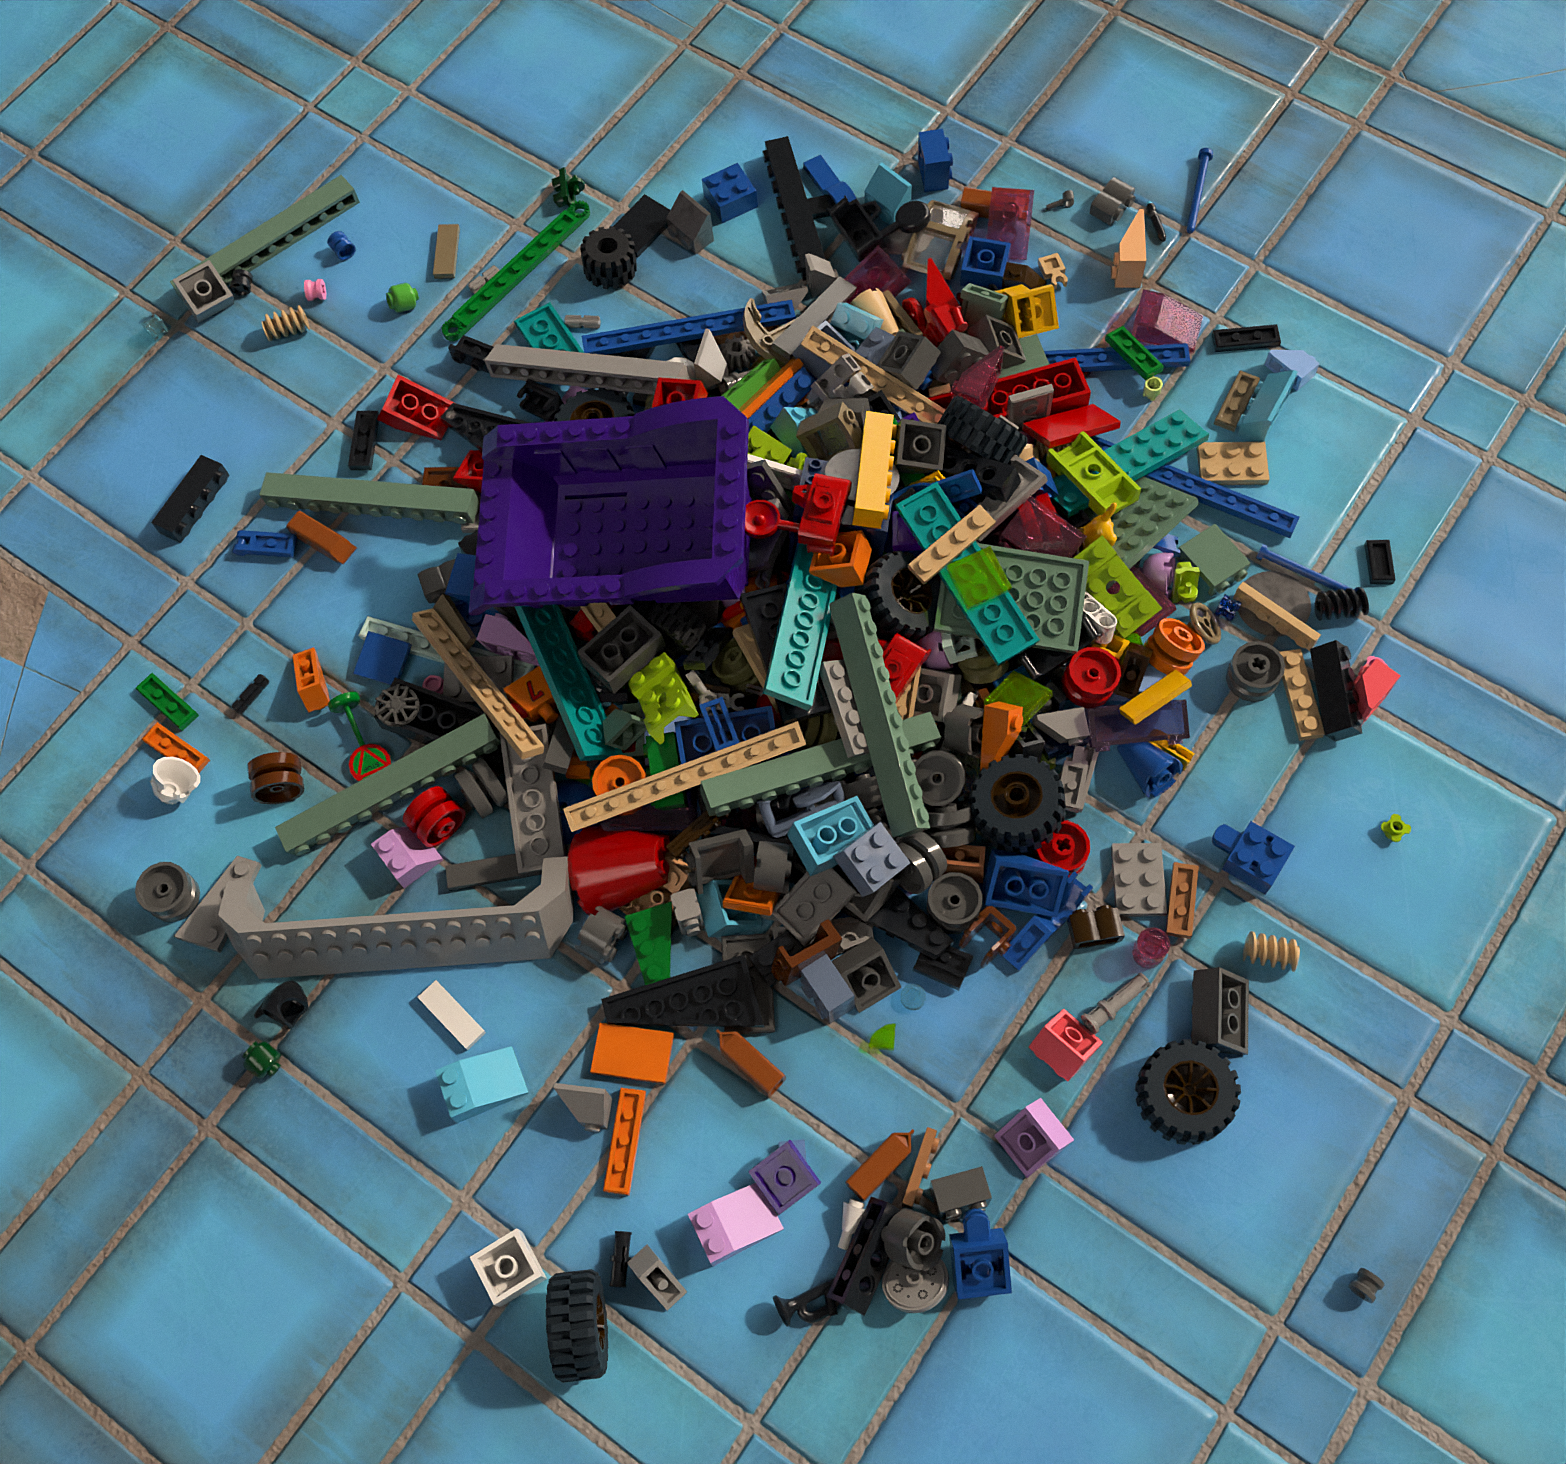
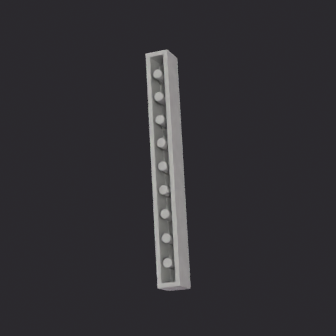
[485,344,690,395]

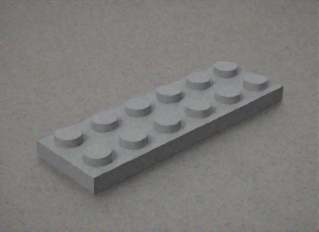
[499,724,566,874]

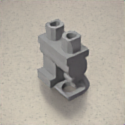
[806,353,874,405]

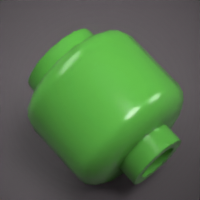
[386,283,419,313]

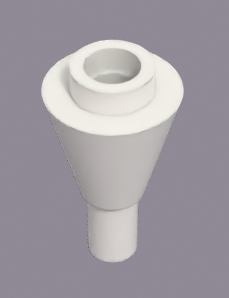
[838,1199,865,1250]

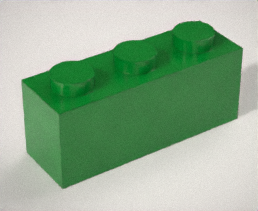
[643,732,688,811]

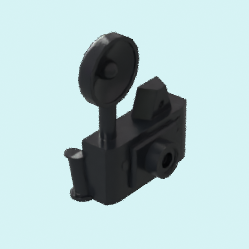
[827,195,931,262]
[1016,614,1102,683]

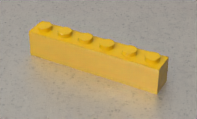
[852,411,897,529]

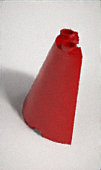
[568,825,670,916]

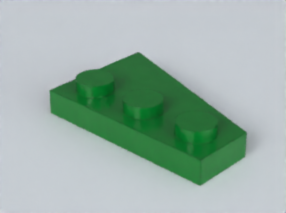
[625,901,672,985]

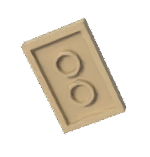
[1197,442,1270,485]

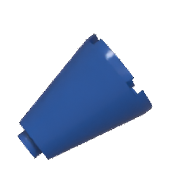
[1117,733,1183,798]

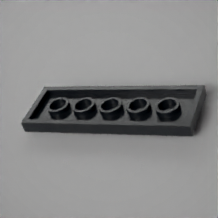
[740,583,832,725]

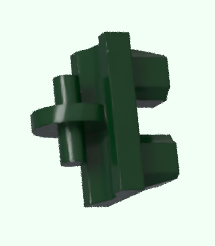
[552,167,585,208]

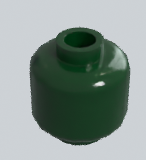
[242,1041,281,1079]

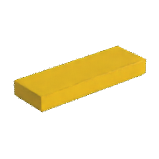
[1119,670,1192,725]

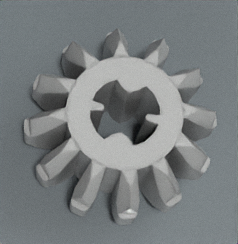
[720,335,756,372]

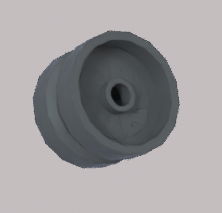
[1226,641,1285,702]
[914,750,965,806]
[454,758,509,819]
[921,802,976,848]
[896,832,947,894]
[135,862,200,922]
[927,872,982,934]

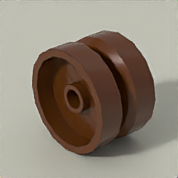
[247,752,304,804]

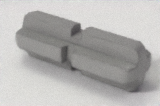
[468,265,500,294]
[564,315,601,328]

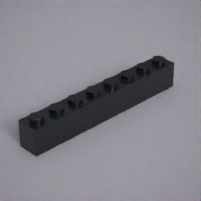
[762,136,826,281]

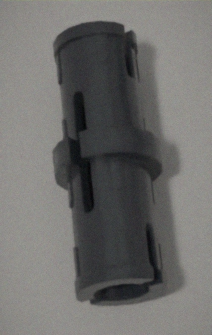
[609,1231,632,1288]

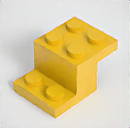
[995,284,1059,339]

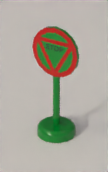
[328,692,392,781]

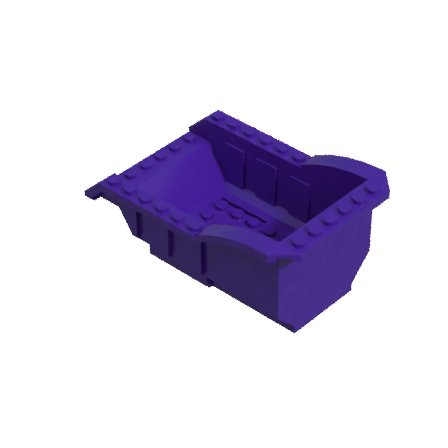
[469,396,751,615]

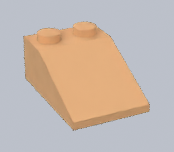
[1111,209,1146,288]

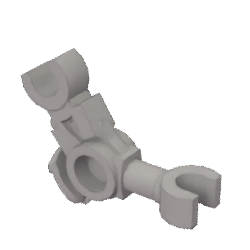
[685,670,745,717]

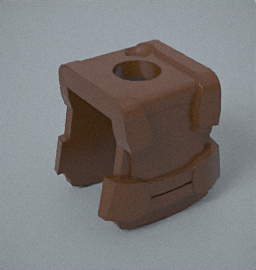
[959,906,1016,968]

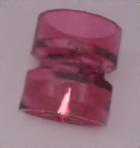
[1132,927,1170,968]

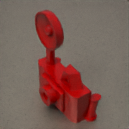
[902,297,968,348]
[745,473,852,557]
[819,633,932,704]

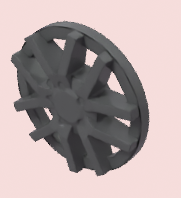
[375,684,420,727]

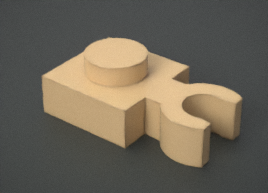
[1038,253,1068,290]

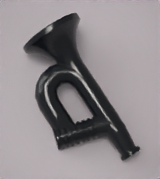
[773,1277,838,1327]

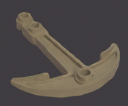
[743,298,846,372]

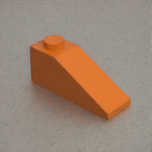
[293,647,330,713]
[980,701,1023,771]

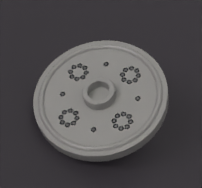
[882,1258,949,1313]

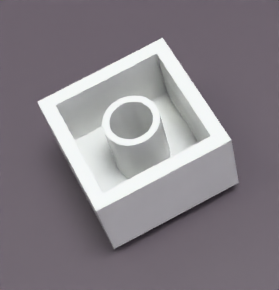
[470,1228,547,1308]

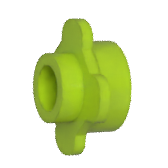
[1381,814,1411,842]

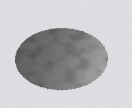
[825,449,900,501]
[1236,571,1311,637]

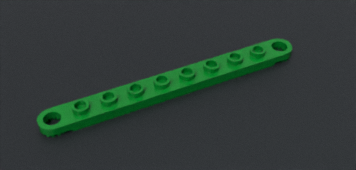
[441,200,590,341]

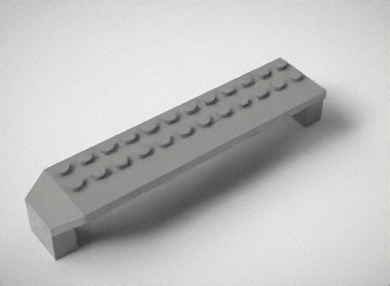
[218,856,575,979]

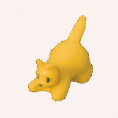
[1069,502,1117,548]

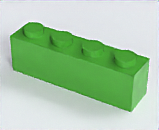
[721,359,781,409]

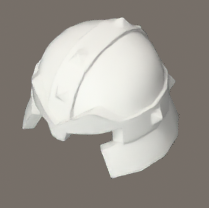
[150,757,200,805]

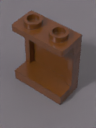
[771,919,842,986]

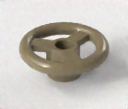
[1187,602,1221,645]

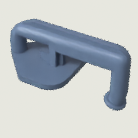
[757,781,845,838]

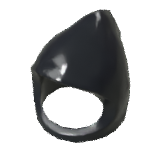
[254,981,309,1030]

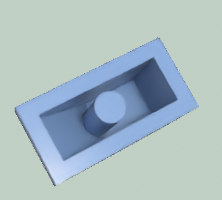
[1264,350,1320,391]

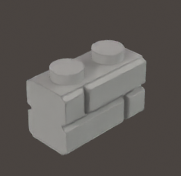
[670,888,705,937]

